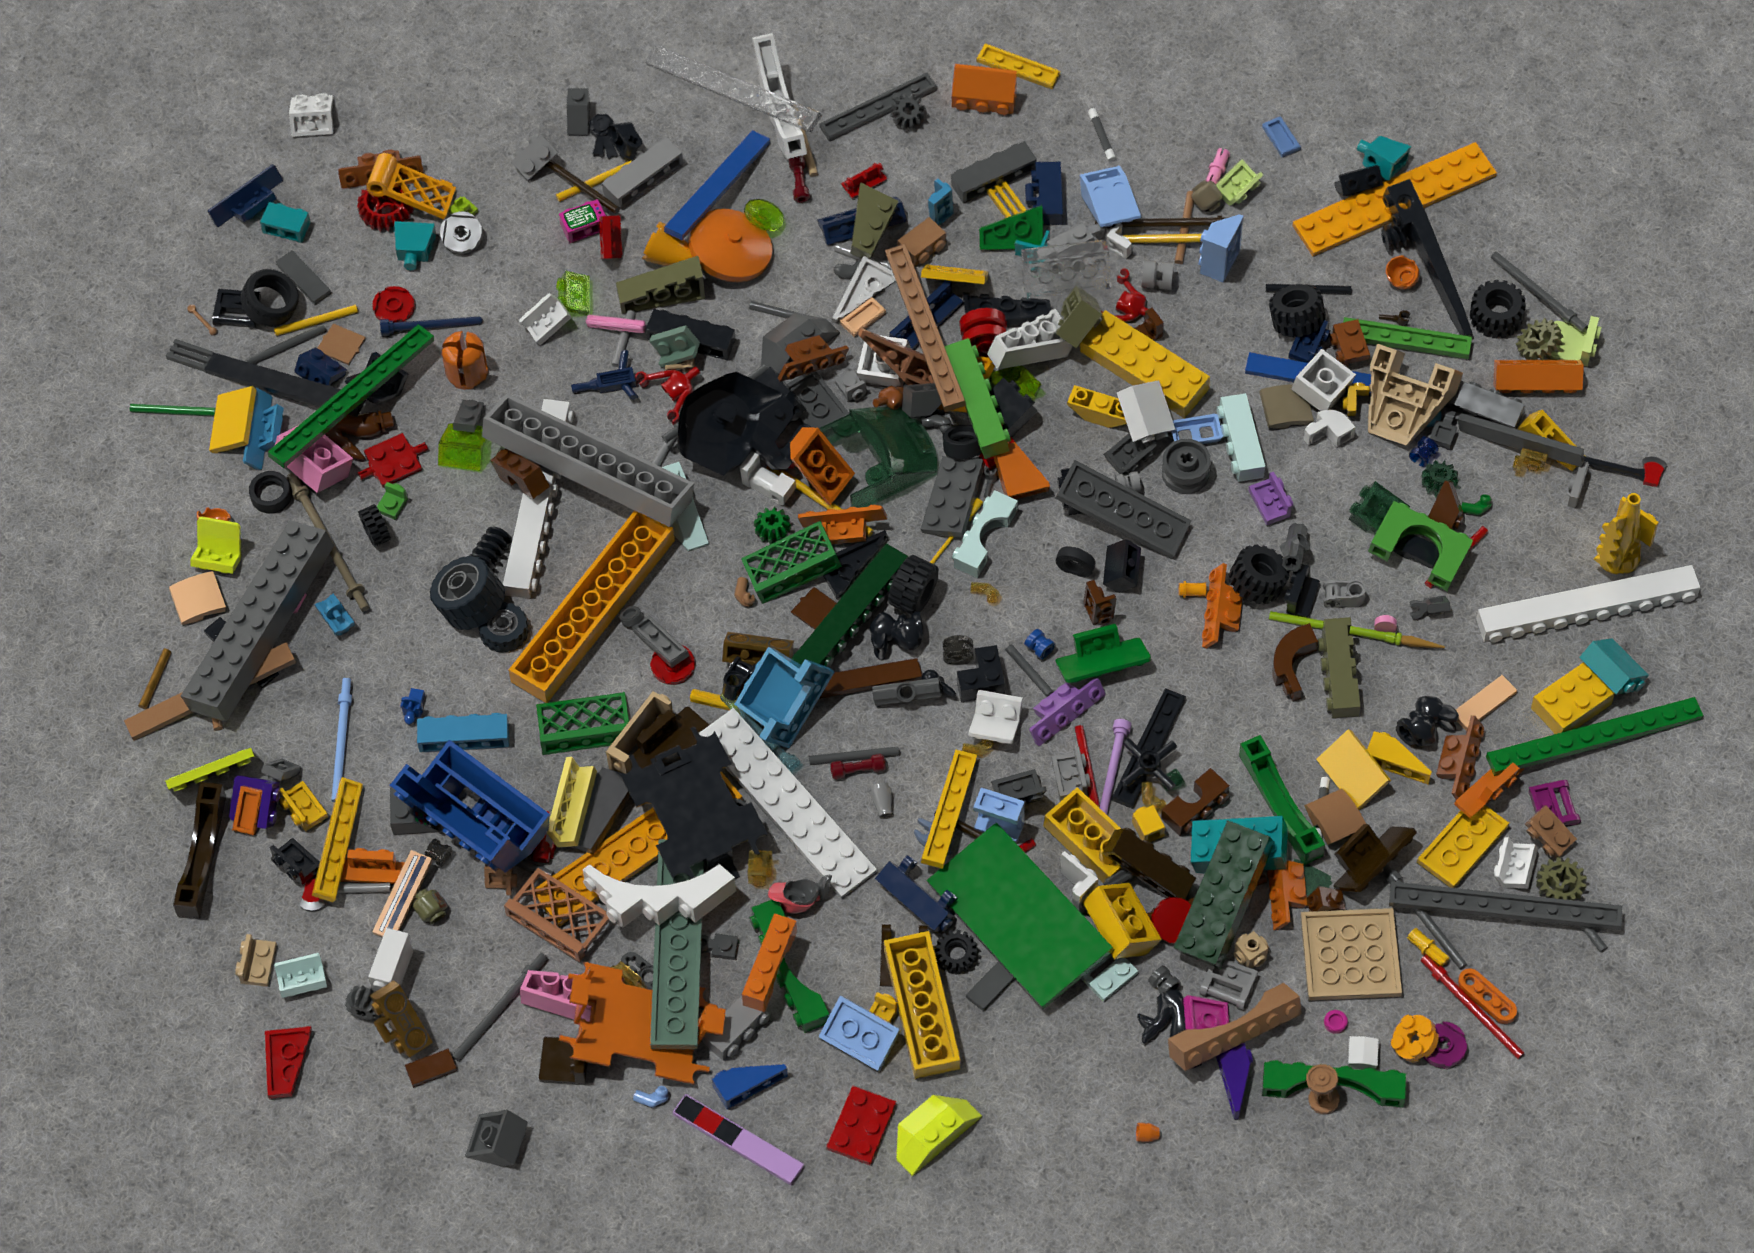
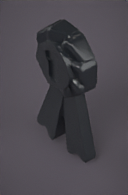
[589,114,618,159]

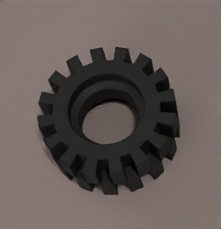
[358,504,391,547]
[935,929,977,974]

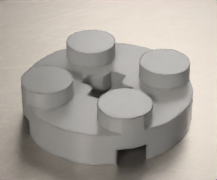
[440,211,483,254]

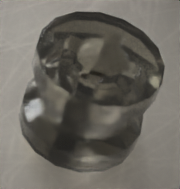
[425,838,452,867]

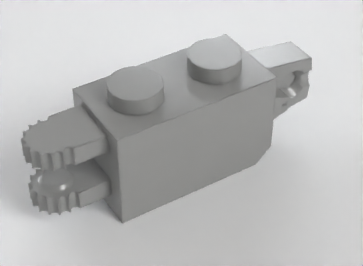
[1037,223,1105,271]

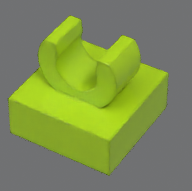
[448,196,478,216]

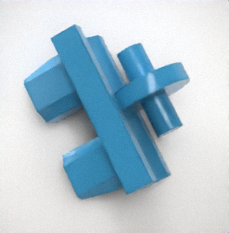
[315,593,355,636]

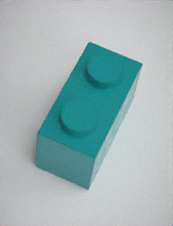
[260,202,311,243]

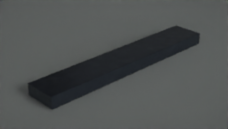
[1112,688,1186,809]

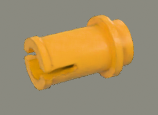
[1178,581,1206,598]

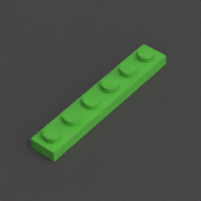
[1343,317,1472,359]

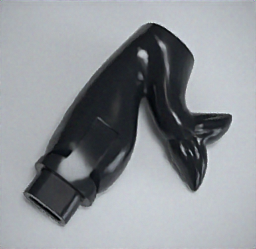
[1137,990,1202,1069]

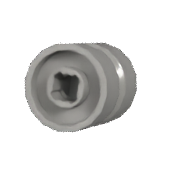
[1141,260,1174,290]

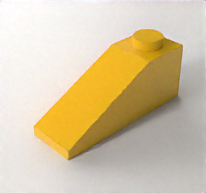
[1517,409,1585,471]
[1367,731,1432,784]

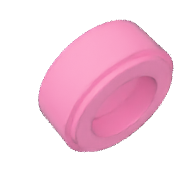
[1374,615,1397,632]

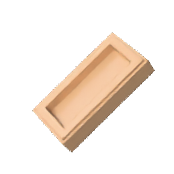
[840,297,886,337]

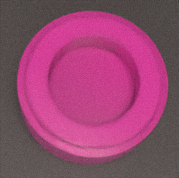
[1324,1010,1347,1034]

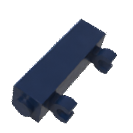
[875,855,957,933]

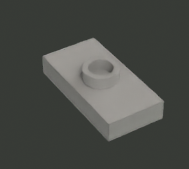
[1568,462,1589,508]

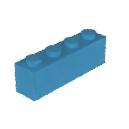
[417,713,509,752]

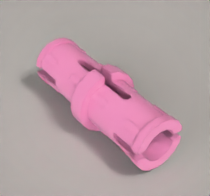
[1206,148,1230,184]

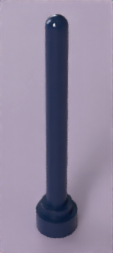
[380,316,483,336]

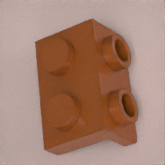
[1330,319,1370,368]

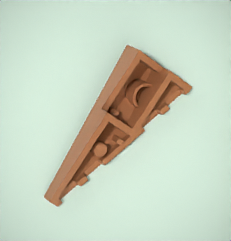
[858,328,934,385]

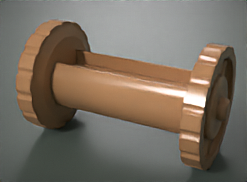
[1306,1064,1340,1114]

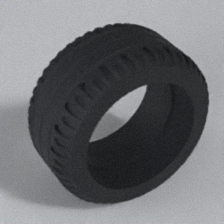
[240,269,299,327]

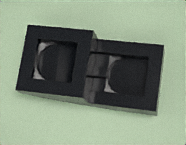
[1394,534,1439,568]

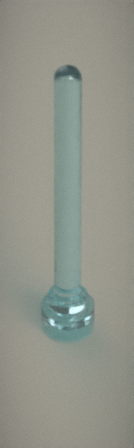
[720,693,801,772]

